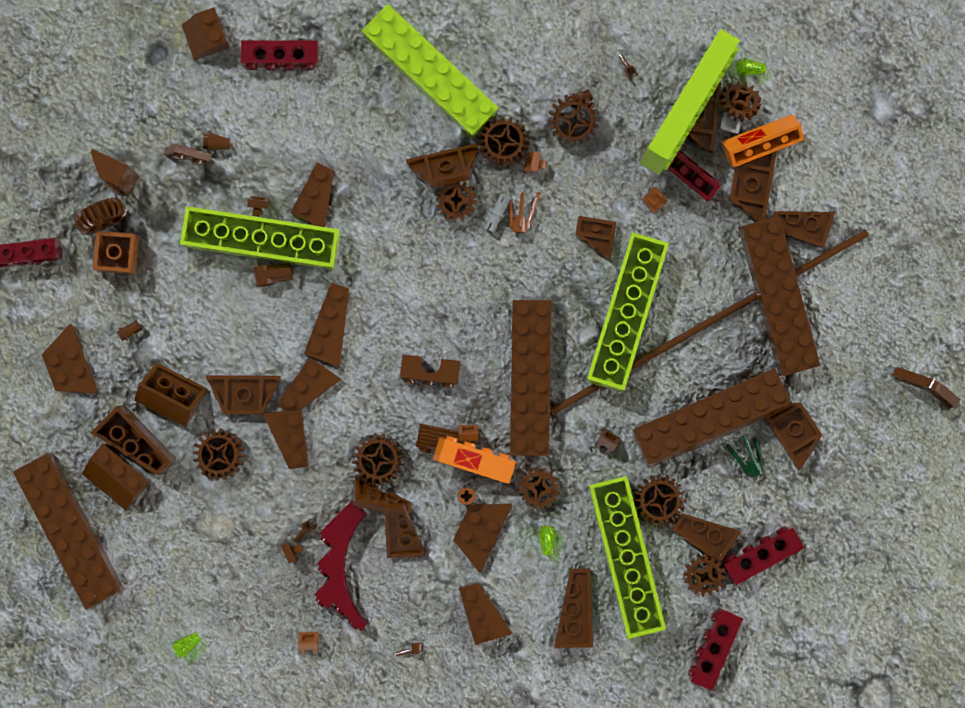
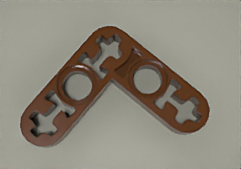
[892,367,961,409]

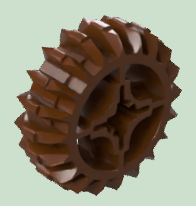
[548,93,600,145]
[478,116,530,168]
[74,197,127,235]
[193,428,246,481]
[352,433,405,486]
[633,474,686,527]

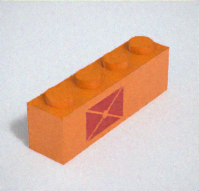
[721,114,804,168]
[433,436,516,484]

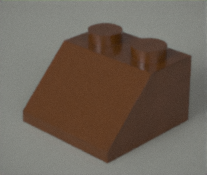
[182,7,230,61]

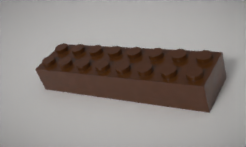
[738,216,821,376]
[510,300,552,456]
[632,368,792,469]
[13,453,125,610]

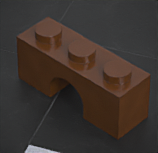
[400,354,461,388]

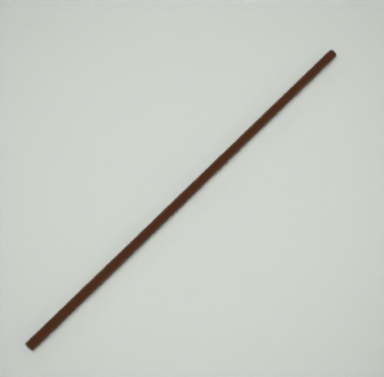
[550,230,869,415]

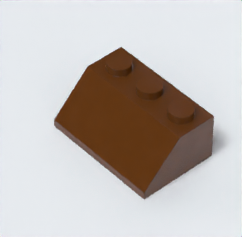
[91,149,139,197]
[134,362,208,427]
[82,443,151,511]

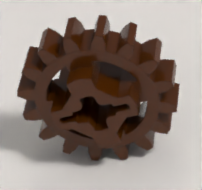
[719,81,762,122]
[436,182,477,222]
[519,467,561,509]
[683,553,726,597]

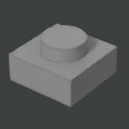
[719,112,741,136]

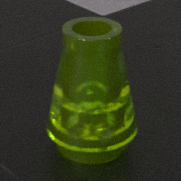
[737,57,766,77]
[537,526,557,555]
[171,632,201,658]

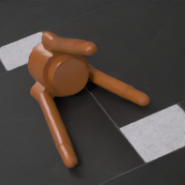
[508,192,540,233]

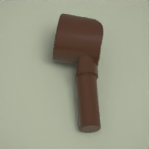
[619,55,638,81]
[293,519,317,543]
[396,642,423,657]

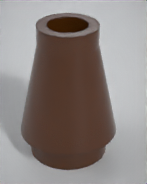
[203,132,231,151]

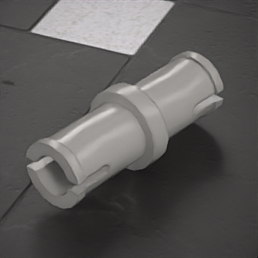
[484,194,511,233]

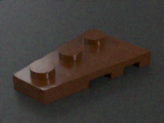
[772,211,836,248]
[276,358,342,410]
[384,504,426,558]
[671,513,742,562]

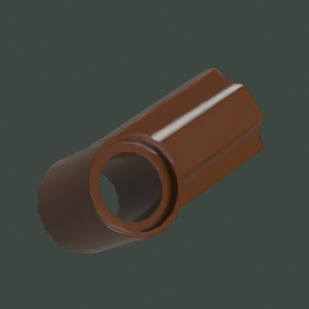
[253,263,293,287]

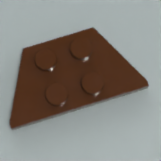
[687,82,721,153]
[406,143,479,188]
[729,151,777,222]
[42,324,99,394]
[206,375,281,415]
[765,402,822,471]
[453,504,512,573]

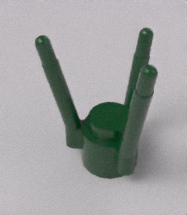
[726,435,765,478]

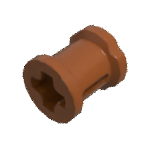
[458,487,475,505]

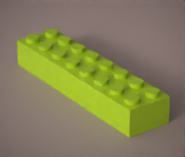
[361,4,499,139]
[640,28,740,175]
[180,206,341,270]
[586,232,669,393]
[588,476,666,639]

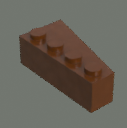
[91,405,177,475]

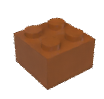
[93,231,139,275]

